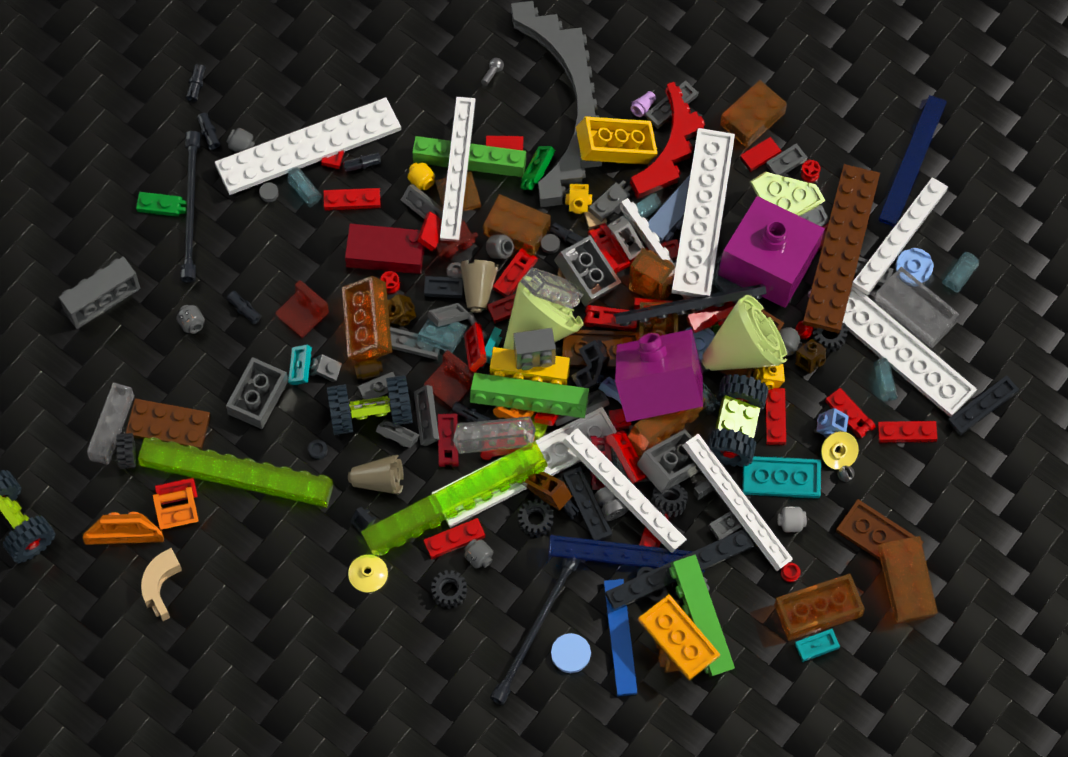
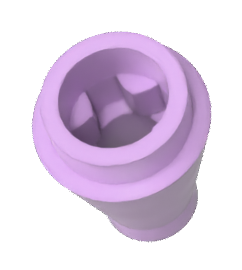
[630,91,656,117]

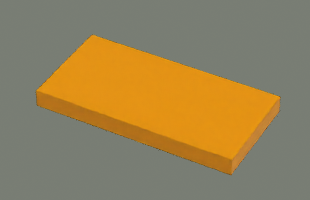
[638,595,721,680]

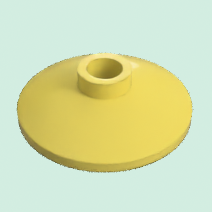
[821,431,859,470]
[348,555,388,593]

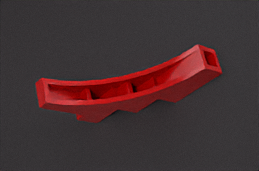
[630,82,705,199]

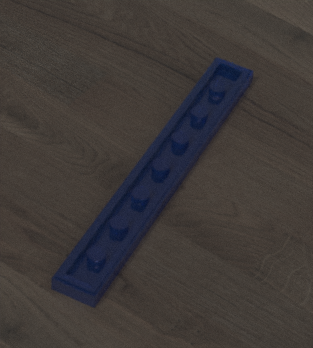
[879,95,947,227]
[548,535,705,574]

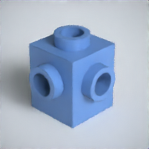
[816,408,849,438]

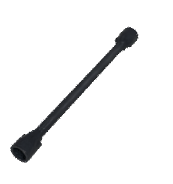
[180,131,200,283]
[490,551,581,705]

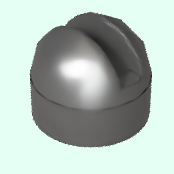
[838,466,854,482]

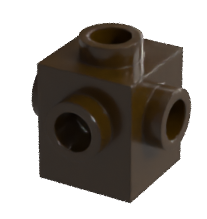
[385,294,416,326]
[796,339,826,373]

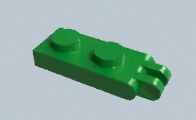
[521,146,556,190]
[136,192,187,216]

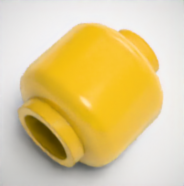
[407,163,435,190]

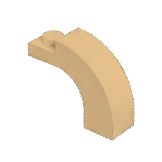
[141,548,182,621]

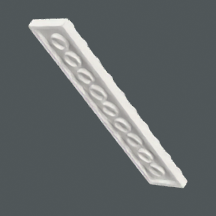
[215,98,401,195]
[672,128,735,298]
[808,286,977,417]
[432,407,617,528]

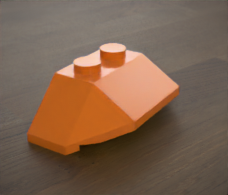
[83,512,164,544]

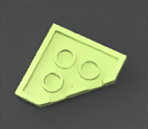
[750,172,825,216]

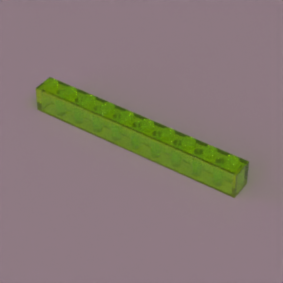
[138,437,333,508]
[361,441,548,556]

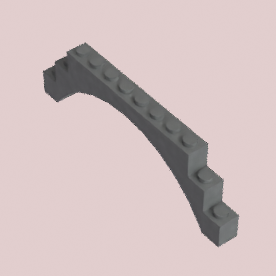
[511,1,602,207]

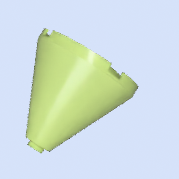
[503,276,583,350]
[701,295,787,371]

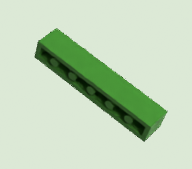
[413,136,526,177]
[470,373,589,418]
[669,555,735,676]

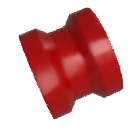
[801,160,821,183]
[380,271,400,294]

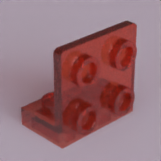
[436,221,478,258]
[276,280,329,337]
[424,350,477,408]

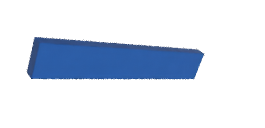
[604,579,637,696]

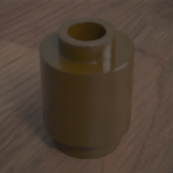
[354,358,383,381]

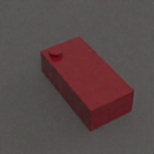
[345,224,425,274]

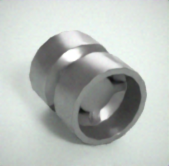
[595,487,629,521]

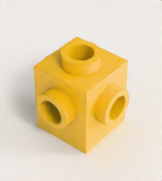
[566,184,592,214]
[753,364,785,390]

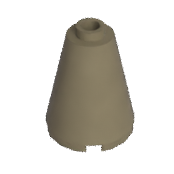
[460,260,498,313]
[348,455,403,494]

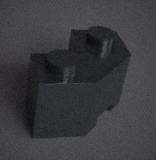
[571,340,610,391]

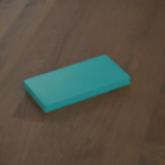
[742,456,821,498]

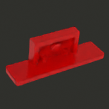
[687,301,736,333]

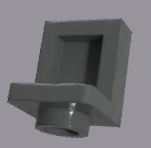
[309,354,342,382]
[693,480,722,500]

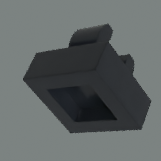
[350,507,376,535]

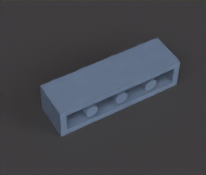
[648,174,691,243]

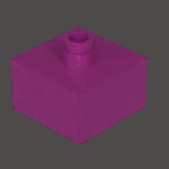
[718,196,825,308]
[615,329,703,422]

